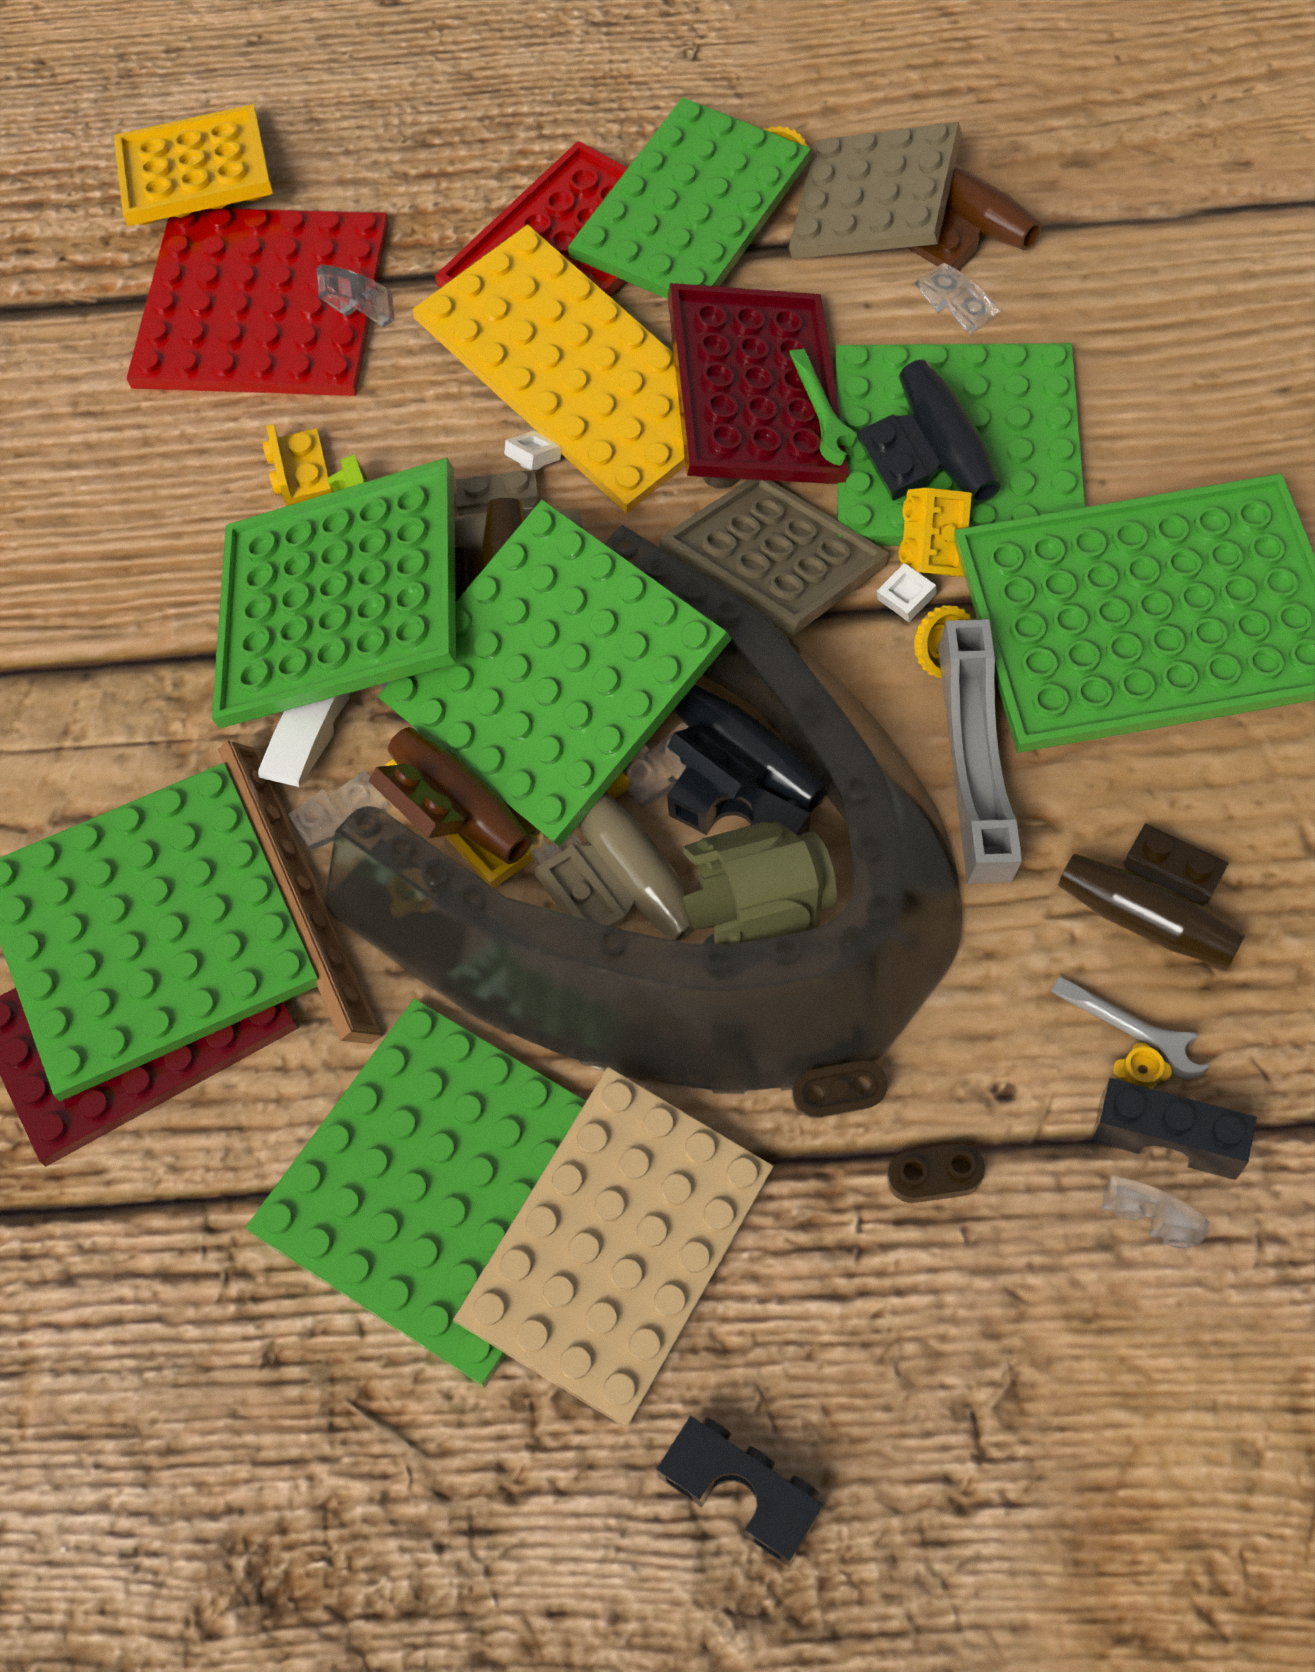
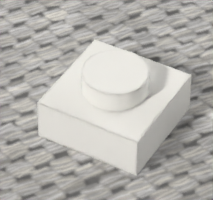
[504,430,561,470]
[876,563,937,622]

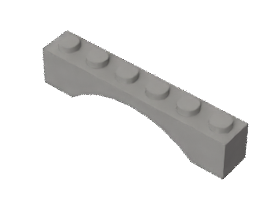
[938,619,1022,884]

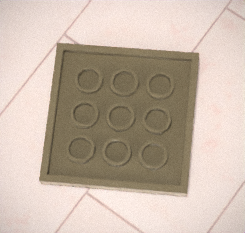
[788,122,962,259]
[658,479,890,636]

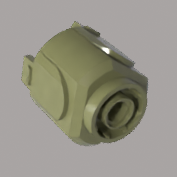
[682,821,837,957]

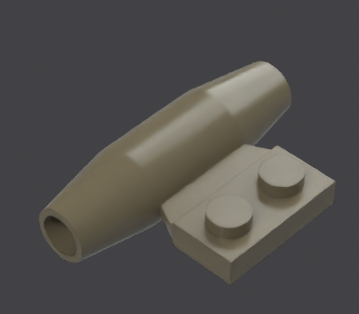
[454,470,583,553]
[534,792,695,945]

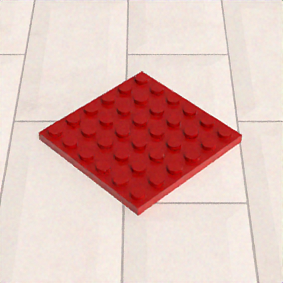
[126,208,389,396]

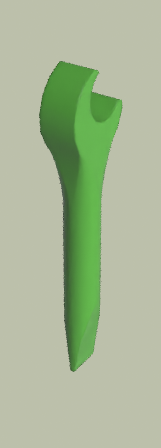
[789,349,857,466]

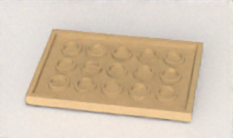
[453,1067,774,1428]

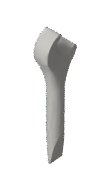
[1051,976,1209,1080]

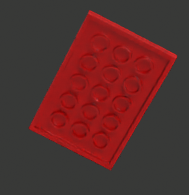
[435,141,628,296]

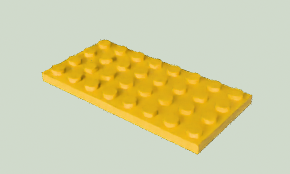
[413,224,685,514]

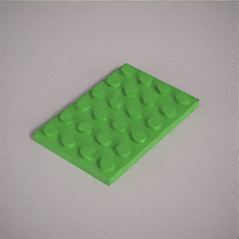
[568,97,811,299]

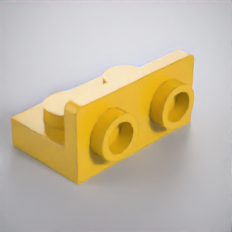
[262,423,332,506]
[899,488,972,577]

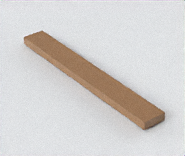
[218,740,382,1044]

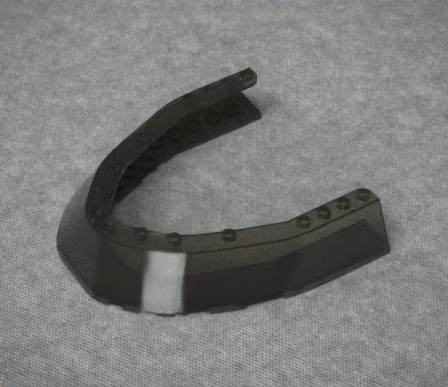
[325,525,962,1094]

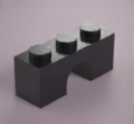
[667,767,810,835]
[1091,1078,1257,1180]
[656,1415,824,1567]

